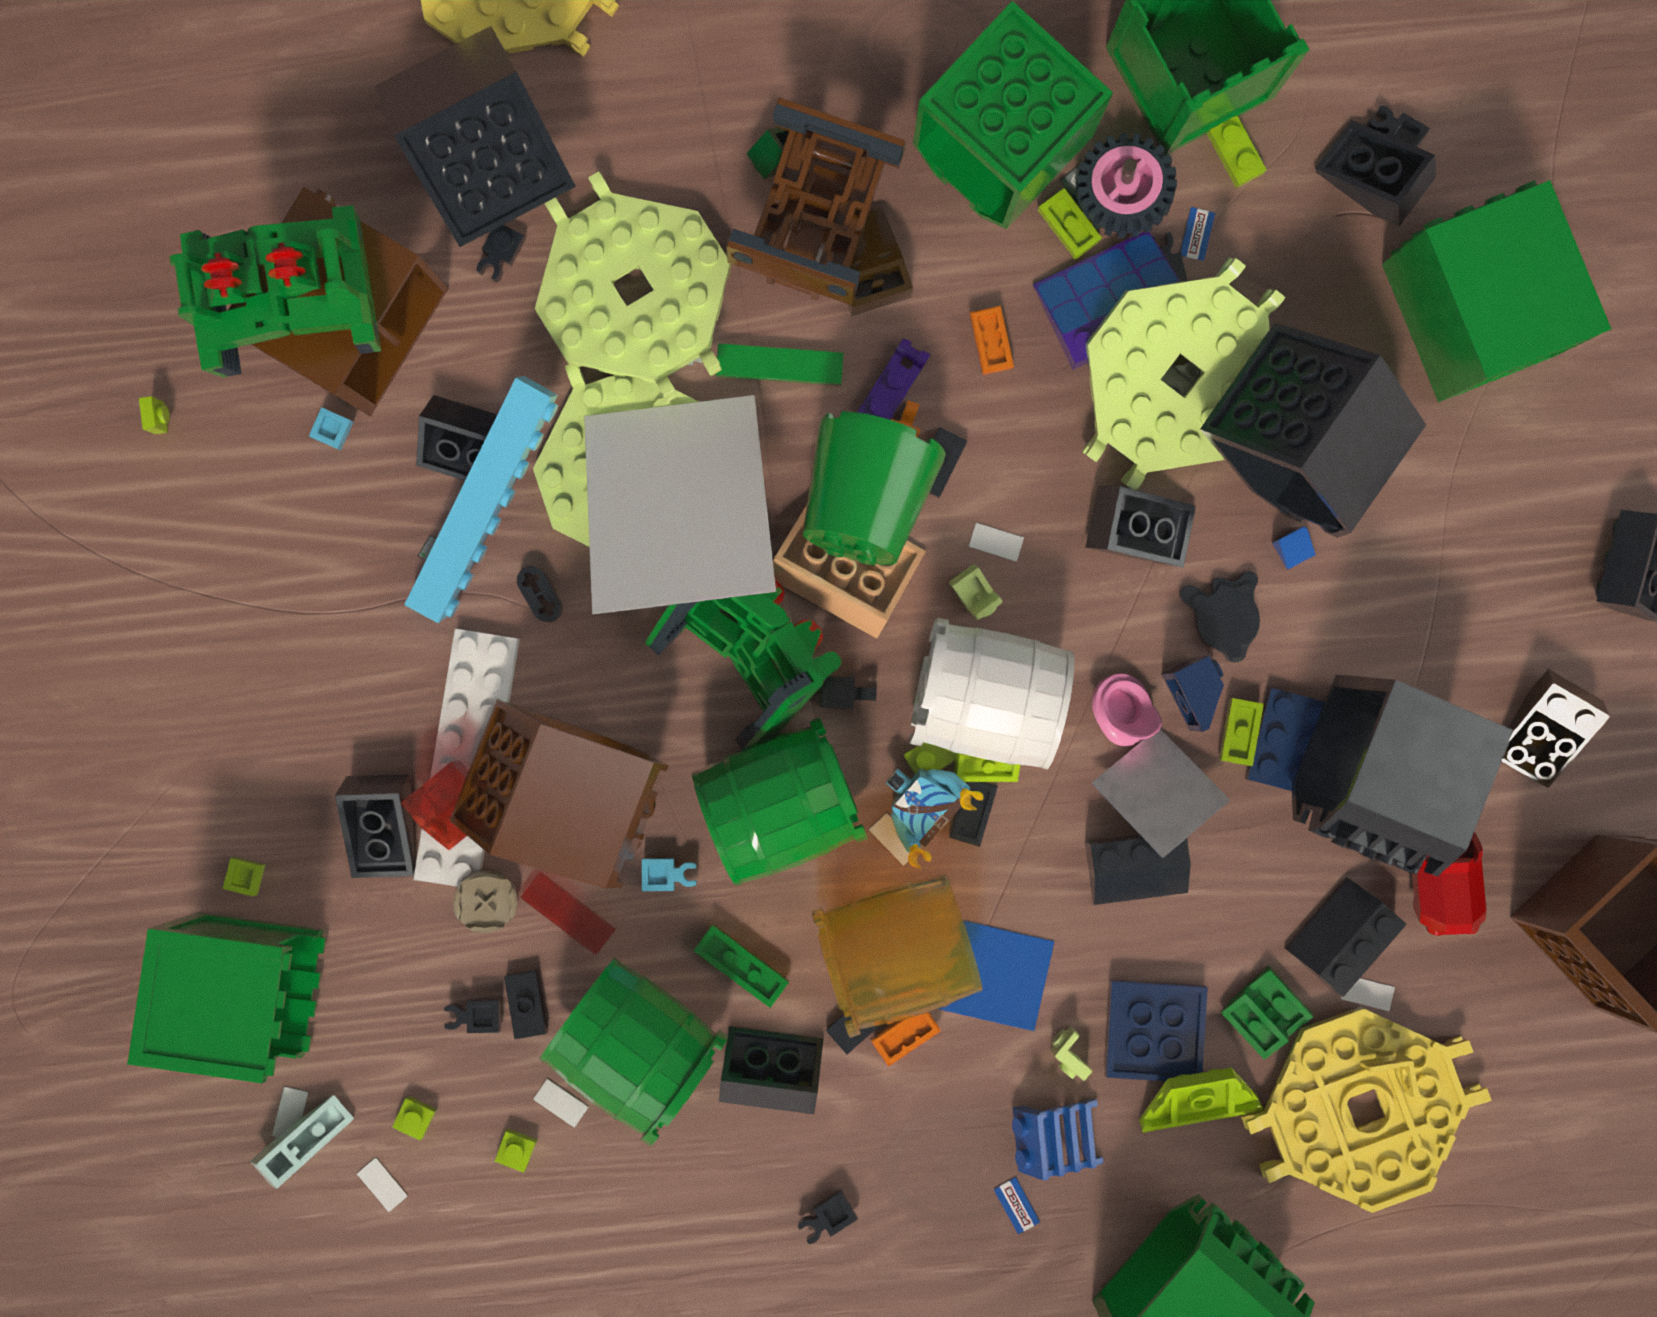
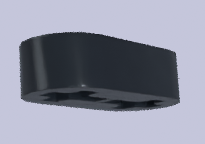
[517,566,563,623]

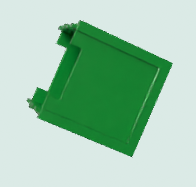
[1106,0,1310,156]
[127,912,326,1084]

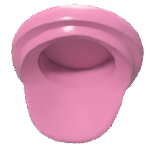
[1092,673,1162,746]

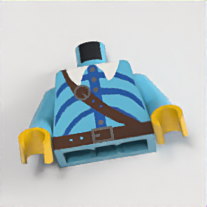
[886,768,983,869]

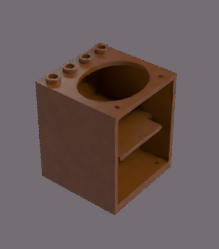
[227,187,449,417]

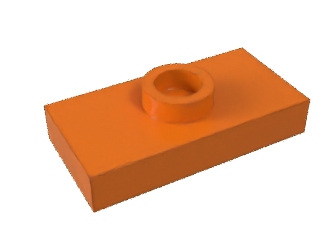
[969,305,1014,375]
[870,1002,941,1067]

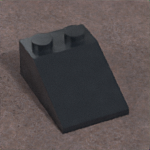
[1315,120,1436,226]
[1085,485,1196,568]
[335,774,415,878]

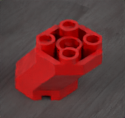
[1412,833,1487,936]

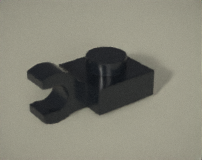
[821,676,877,709]

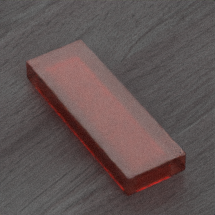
[520,871,616,955]

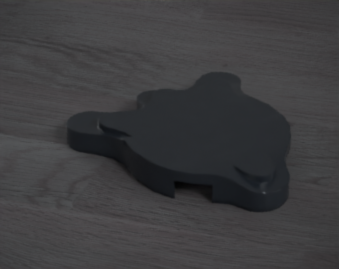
[1179,571,1260,663]

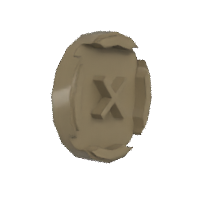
[453,870,518,933]

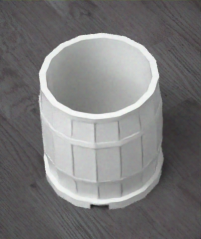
[909,618,1075,769]

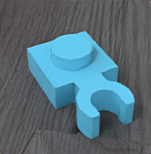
[642,858,697,891]

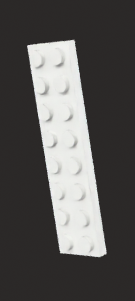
[413,629,520,887]

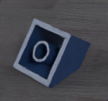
[1161,656,1224,732]

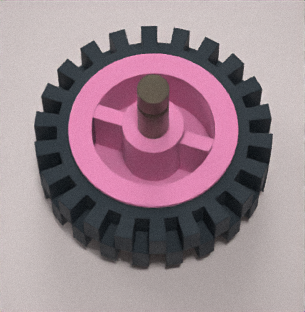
[1076,133,1177,238]

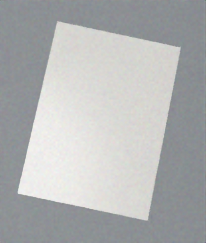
[584,395,776,614]

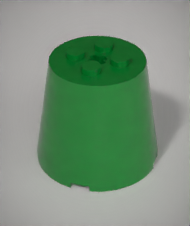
[803,411,946,565]

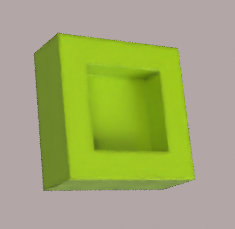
[139,396,170,434]
[222,857,266,897]
[392,1096,437,1141]
[494,1128,538,1173]

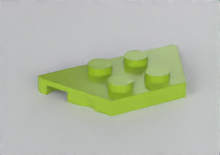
[1139,1067,1264,1133]

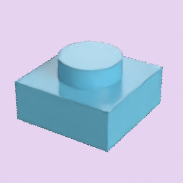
[309,407,354,451]

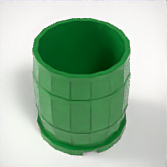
[692,717,868,886]
[539,957,728,1147]

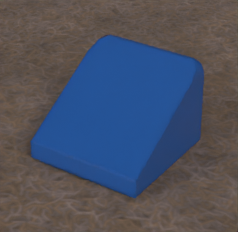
[1272,526,1316,570]

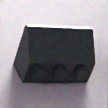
[416,395,498,481]
[1596,510,1657,622]
[1085,835,1191,905]
[1284,877,1407,997]
[719,1026,824,1114]

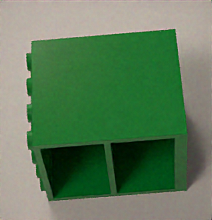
[1382,180,1612,403]

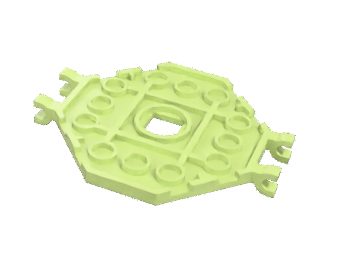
[535,171,732,403]
[1082,257,1286,490]
[533,365,699,547]

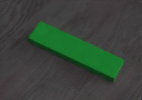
[716,343,844,386]

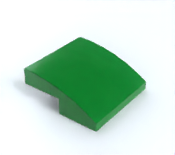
[1221,966,1313,1060]

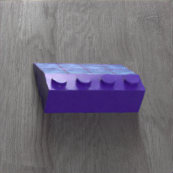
[1033,232,1180,370]

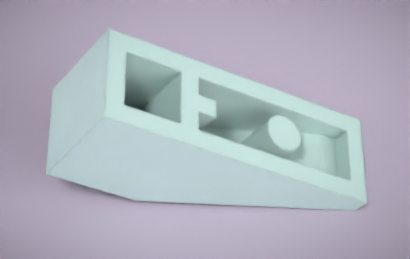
[250,1095,354,1189]

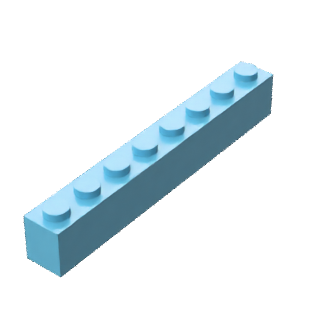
[404,376,558,623]

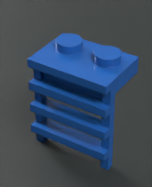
[1012,1099,1103,1181]

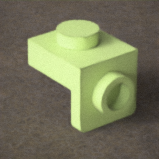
[949,564,1003,620]
[1051,1026,1092,1081]

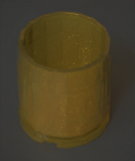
[811,873,983,1038]

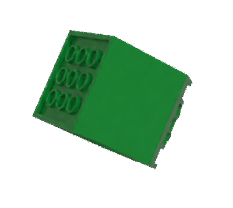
[913,1,1113,229]
[1092,1194,1315,1317]

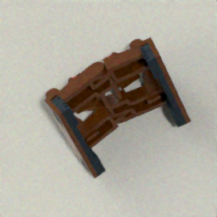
[727,97,905,305]

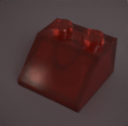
[401,760,468,850]

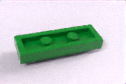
[694,924,790,1008]

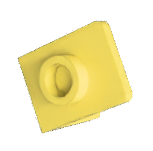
[1360,1051,1419,1098]

